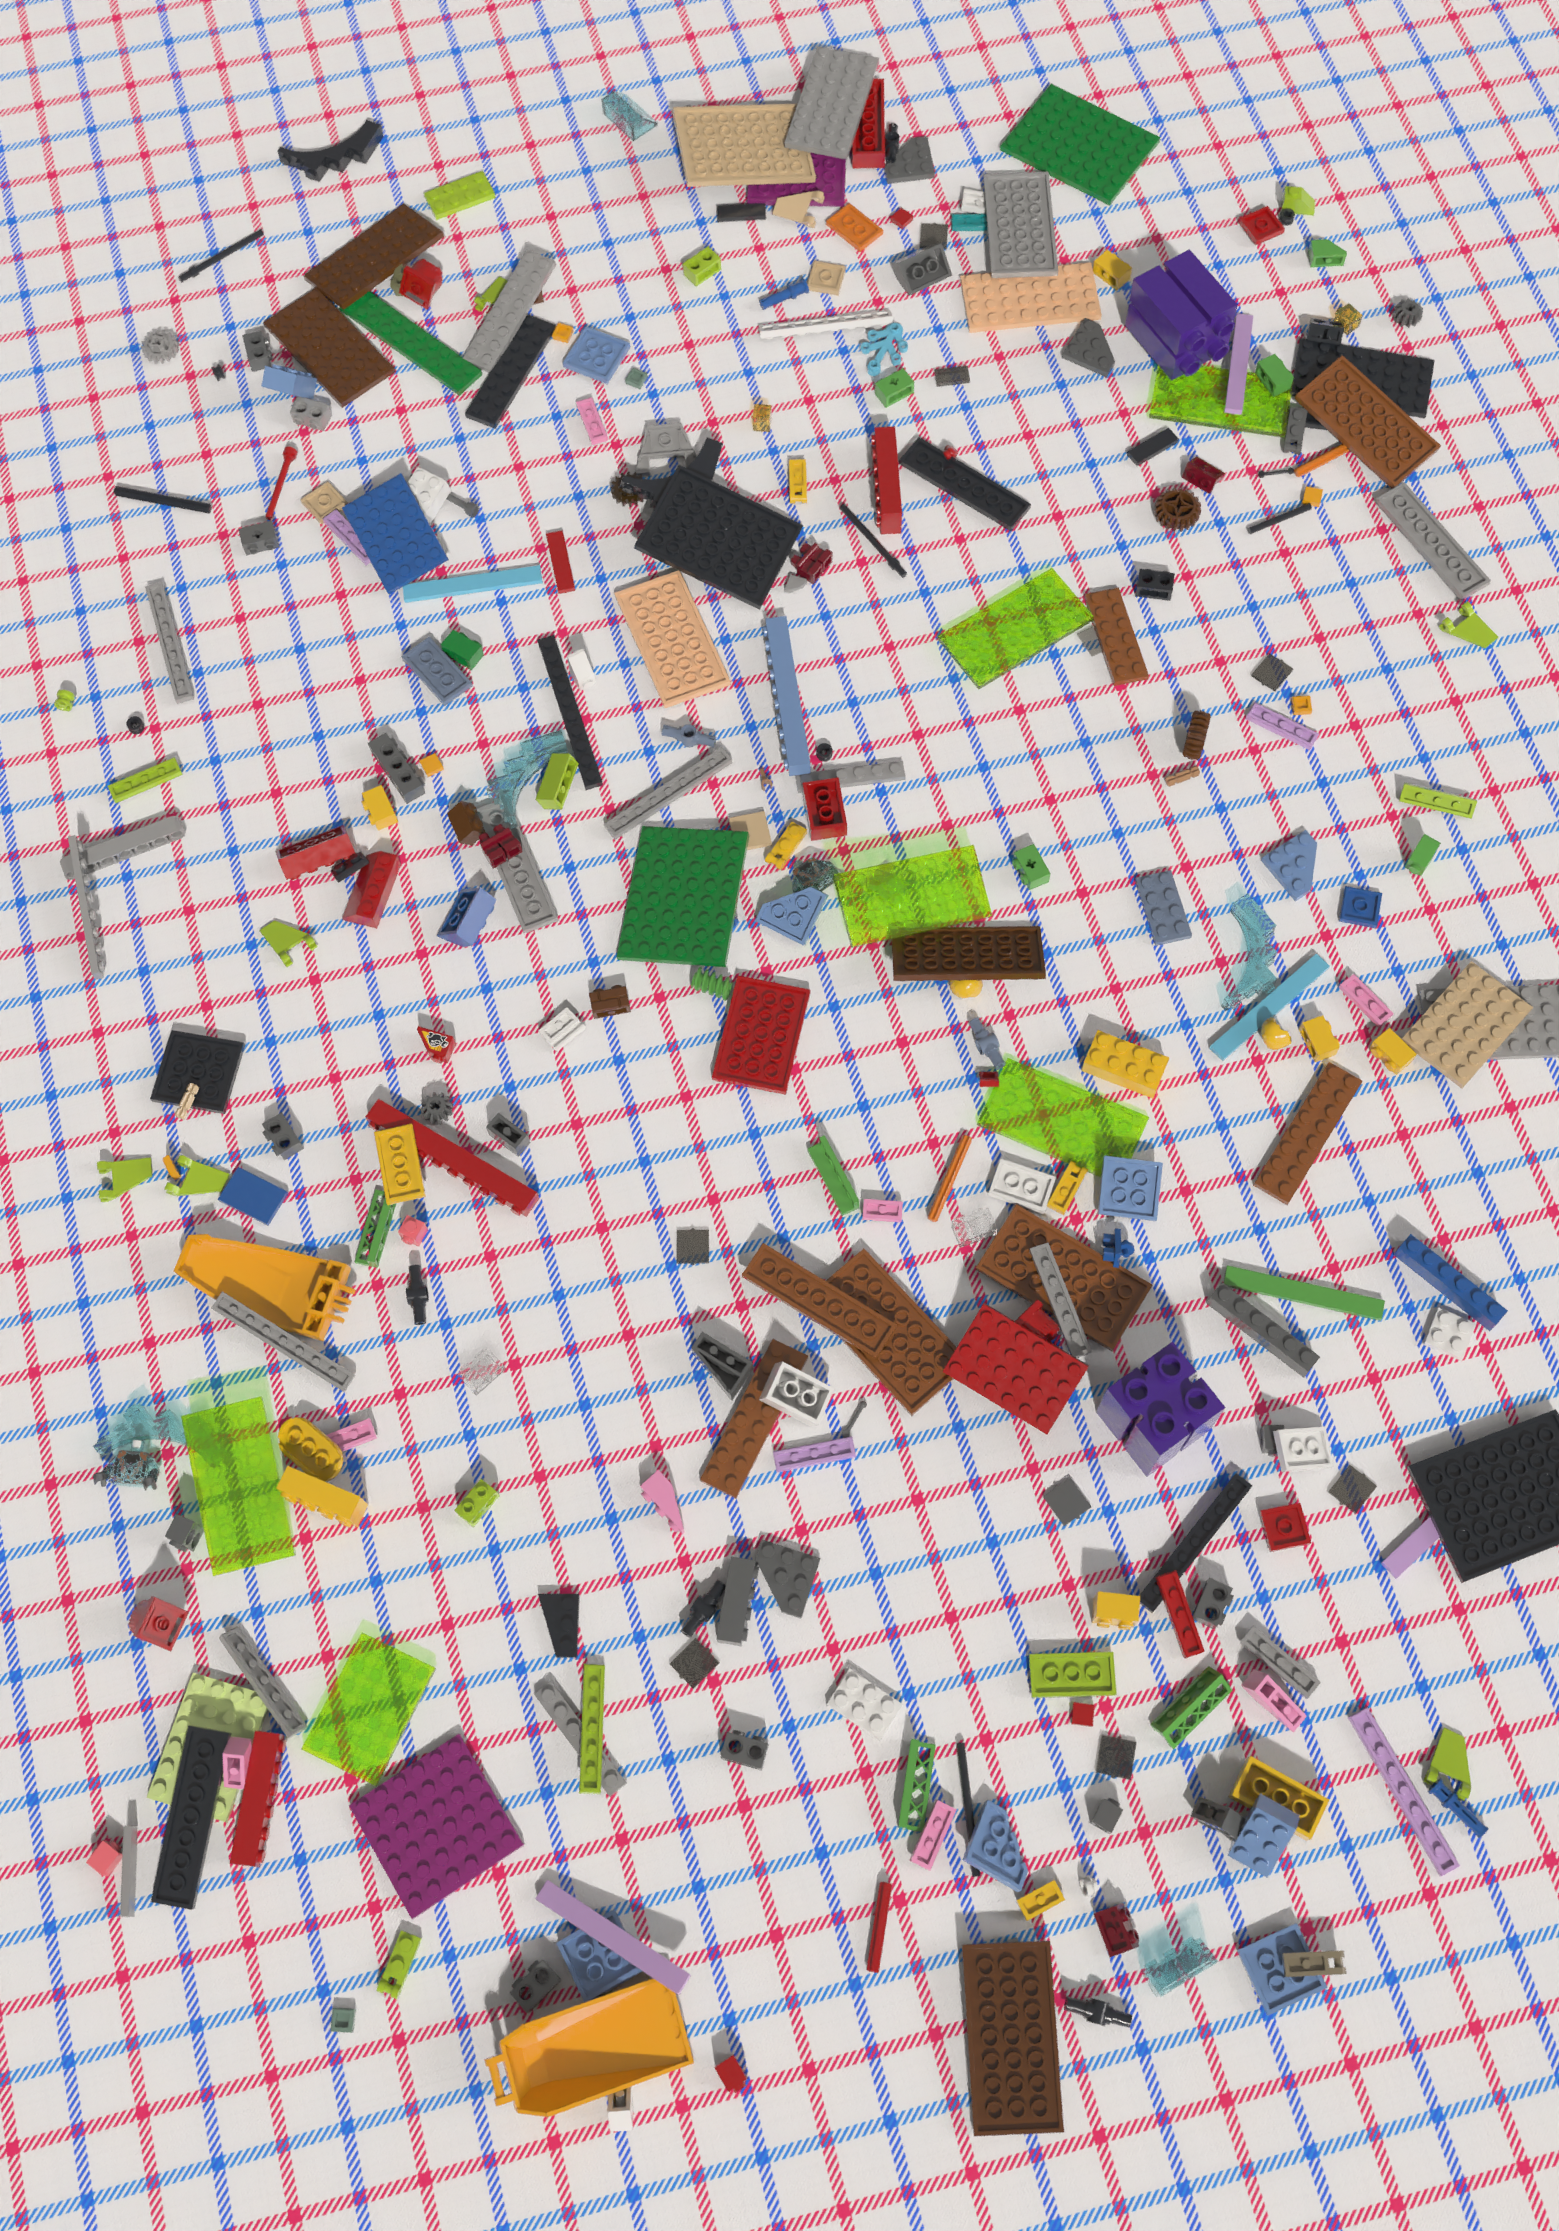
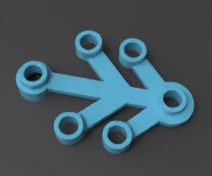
[861,323,908,376]

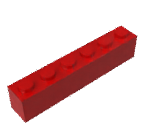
[230,1731,286,1868]

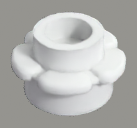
[1080,1875,1098,1897]

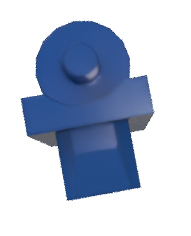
[1102,1228,1135,1268]

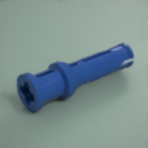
[759,278,809,310]
[1427,1778,1489,1838]

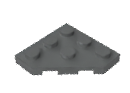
[885,136,935,184]
[1062,318,1115,377]
[755,1540,820,1619]

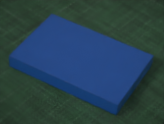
[218,1167,289,1226]

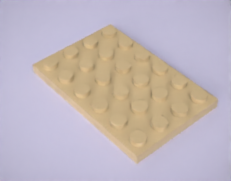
[1402,961,1533,1089]

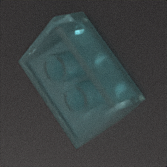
[602,91,658,141]
[1141,1936,1218,1997]

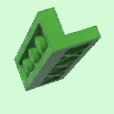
[807,1135,859,1216]
[354,1189,397,1268]
[1150,1666,1233,1749]
[898,1739,936,1832]

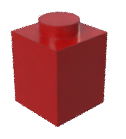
[714,2054,748,2093]

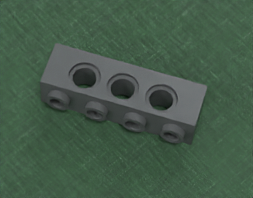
[368,733,425,804]

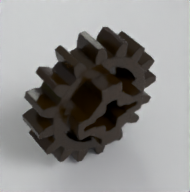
[610,471,644,507]

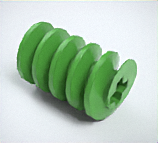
[691,967,733,1001]

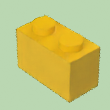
[1093,250,1132,290]
[361,785,398,831]
[1299,1015,1340,1062]
[1369,1027,1417,1075]

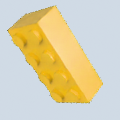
[1082,1030,1169,1099]
[276,1466,368,1528]
[1228,1756,1329,1841]

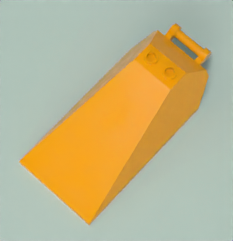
[484,1978,694,2117]

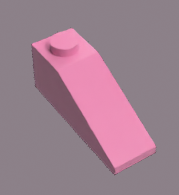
[1241,1669,1306,1732]

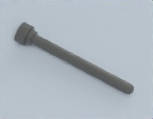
[410,474,479,518]

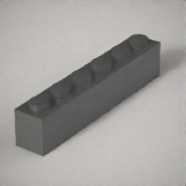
[1207,1283,1320,1378]

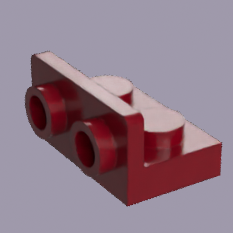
[1182,456,1225,494]
[1094,1903,1139,1957]

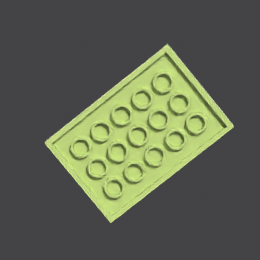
[146,1673,268,1823]

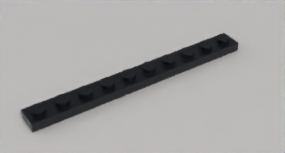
[537,635,603,790]

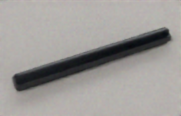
[114,486,212,514]

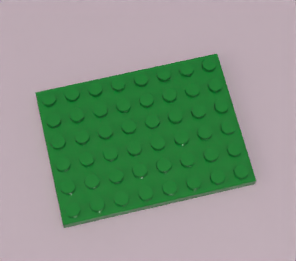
[1000,84,1161,206]
[617,826,750,967]

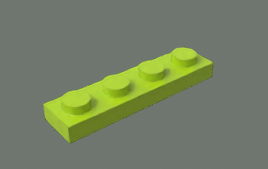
[108,757,183,803]
[1399,782,1477,819]

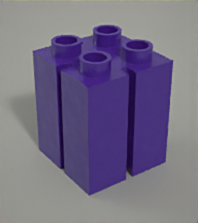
[1125,249,1238,381]
[1096,1341,1226,1477]

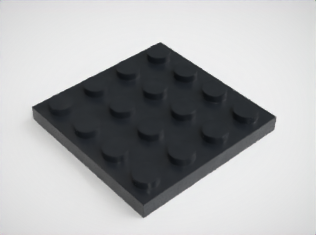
[150,1030,245,1114]

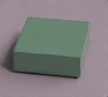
[625,368,648,389]
[330,2008,356,2033]

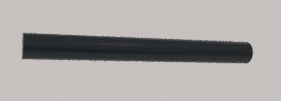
[1247,503,1312,534]

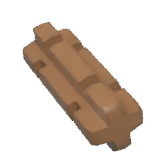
[1165,766,1200,787]

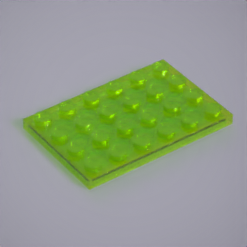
[301,1632,436,1787]

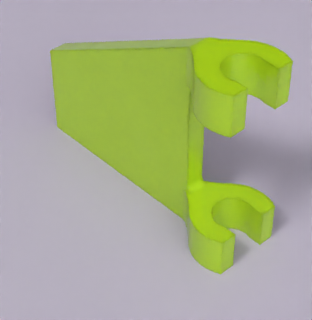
[474,276,508,312]
[1438,601,1499,649]
[259,920,318,967]
[164,1155,230,1196]
[97,1157,152,1202]
[1423,1727,1471,1801]

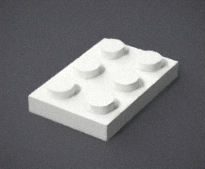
[988,1159,1056,1214]
[1273,1427,1334,1472]
[827,1669,903,1741]

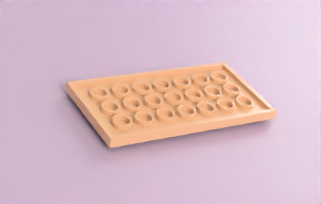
[960,262,1102,333]
[614,570,731,708]

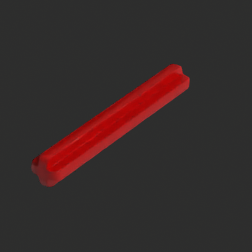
[866,1882,892,1973]

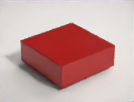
[890,207,913,230]
[979,1072,999,1087]
[1071,1702,1095,1727]

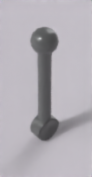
[842,1401,867,1438]

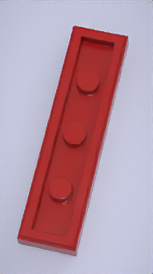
[546,530,575,594]
[1155,1570,1205,1658]

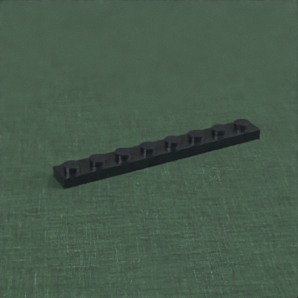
[1139,1473,1252,1613]

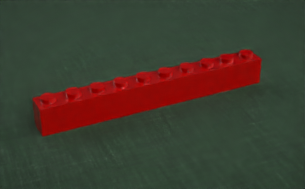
[365,1099,539,1217]

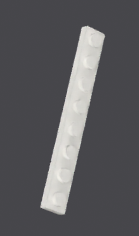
[759,310,893,339]

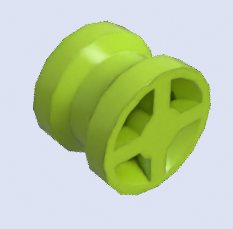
[54,690,75,711]

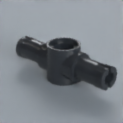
[885,123,900,163]
[406,1265,429,1325]
[681,1580,726,1638]
[1064,1997,1132,2028]

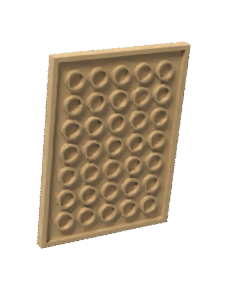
[673,104,816,187]

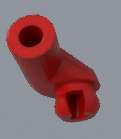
[943,445,958,459]

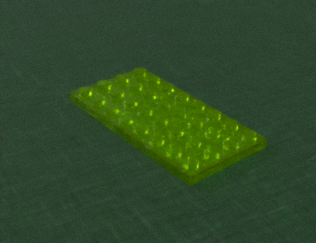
[1149,365,1293,438]
[938,568,1094,690]
[833,845,992,948]
[977,1058,1149,1177]
[181,1396,296,1576]

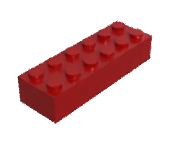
[852,79,885,168]
[871,426,902,535]

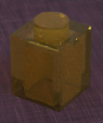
[1334,303,1363,335]
[753,404,772,432]

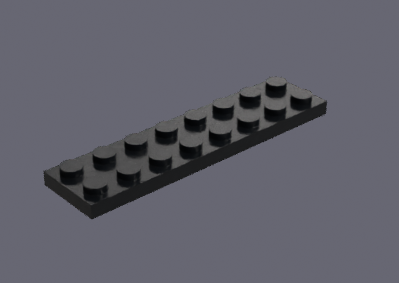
[465,314,556,429]
[899,437,1031,531]
[151,1725,232,1910]

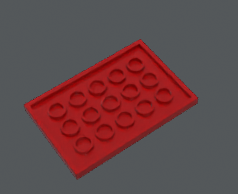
[712,975,811,1095]
[943,1303,1089,1435]

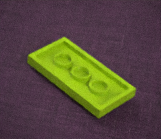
[423,171,496,220]
[1029,1652,1117,1698]

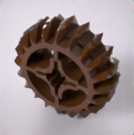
[1154,487,1201,532]
[1183,710,1211,760]

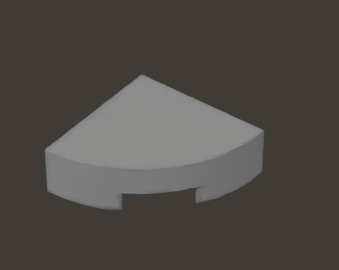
[785,574,807,593]

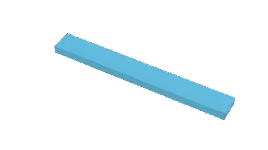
[403,565,543,603]
[1209,954,1330,1061]

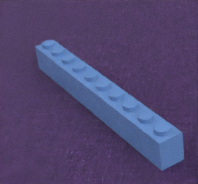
[763,616,811,776]

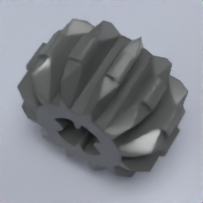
[1394,298,1423,328]
[420,1092,454,1125]

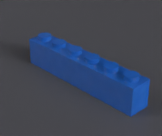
[1393,1234,1508,1332]

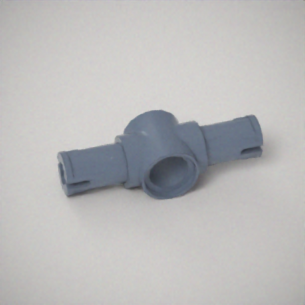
[662,724,716,748]
[969,1017,1006,1070]

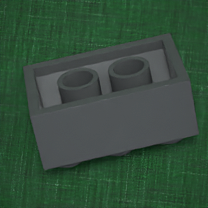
[891,243,952,295]

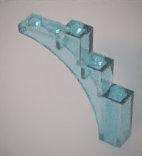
[486,730,569,829]
[1221,893,1277,1011]
[93,1403,231,1469]

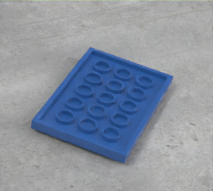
[342,473,449,595]

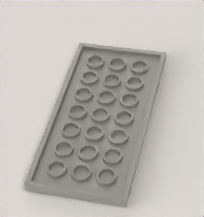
[784,46,879,159]
[983,172,1058,278]
[1418,985,1559,1060]

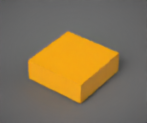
[552,323,574,343]
[1302,486,1323,507]
[1291,696,1312,715]
[419,753,444,777]
[162,1155,181,1180]

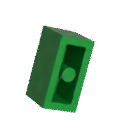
[441,629,484,671]

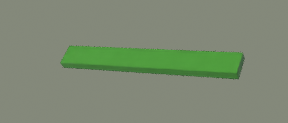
[1223,1265,1385,1321]

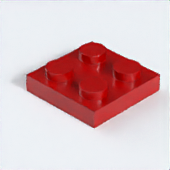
[1239,206,1285,245]
[1259,1503,1311,1552]

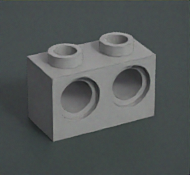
[290,396,332,431]

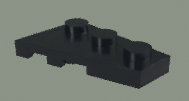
[538,1594,580,1658]

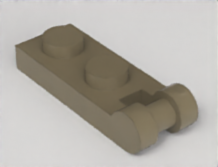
[1281,1950,1347,1977]

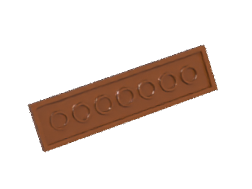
[1253,1062,1363,1205]
[742,1243,897,1359]
[700,1339,808,1499]

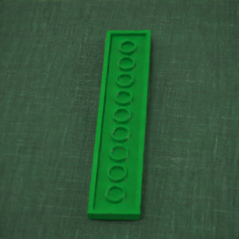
[339,291,482,396]

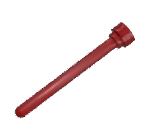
[265,446,298,520]

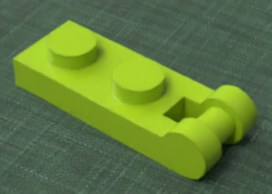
[377,1930,422,1999]

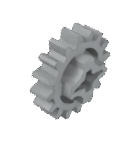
[141,330,179,364]

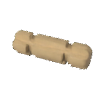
[175,1083,199,1120]

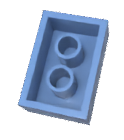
[261,364,317,399]
[1228,1793,1300,1878]

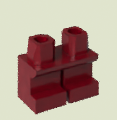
[791,543,833,585]
[478,824,523,869]

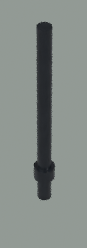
[178,229,264,283]
[840,504,907,578]
[956,1743,981,1877]

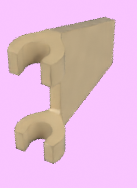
[772,191,825,228]

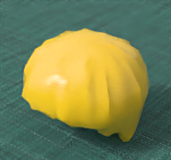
[949,980,983,998]
[1261,1017,1292,1050]

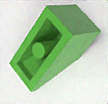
[1308,239,1347,268]
[1405,834,1441,876]

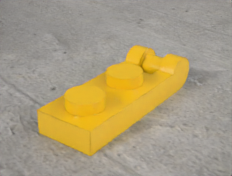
[789,459,807,504]
[765,821,807,870]
[1047,1161,1089,1215]

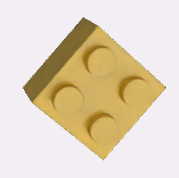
[1092,1591,1140,1630]

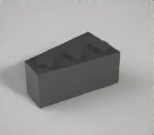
[691,1331,753,1401]

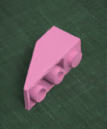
[640,1470,685,1534]

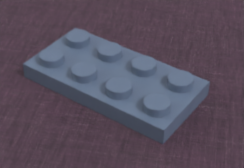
[401,637,473,706]
[1135,870,1192,946]

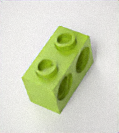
[683,246,721,287]
[454,1479,499,1527]

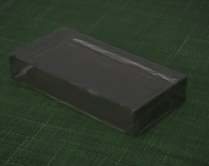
[934,366,970,387]

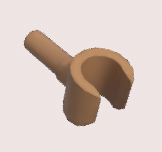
[759,768,772,791]

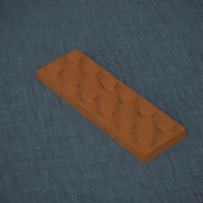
[1084,588,1149,686]

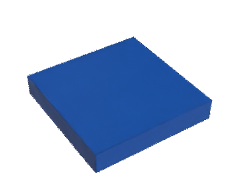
[1339,886,1382,929]

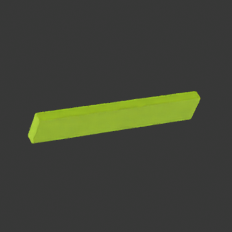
[579,1664,605,1794]

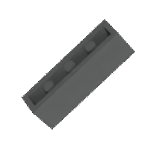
[716,1556,759,1646]

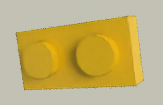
[1016,1880,1065,1921]

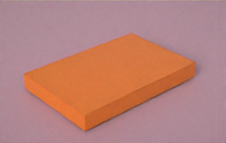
[826,203,883,252]

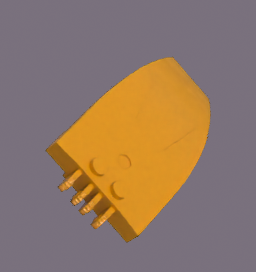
[174,1234,356,1341]

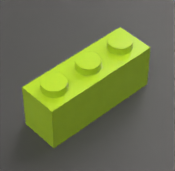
[535,753,579,810]

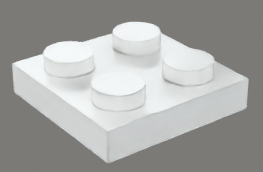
[1423,1307,1476,1361]

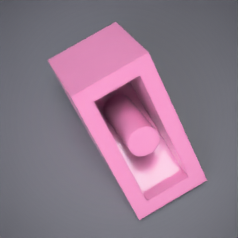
[223,1737,252,1789]

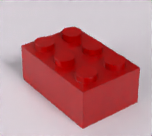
[803,777,847,841]

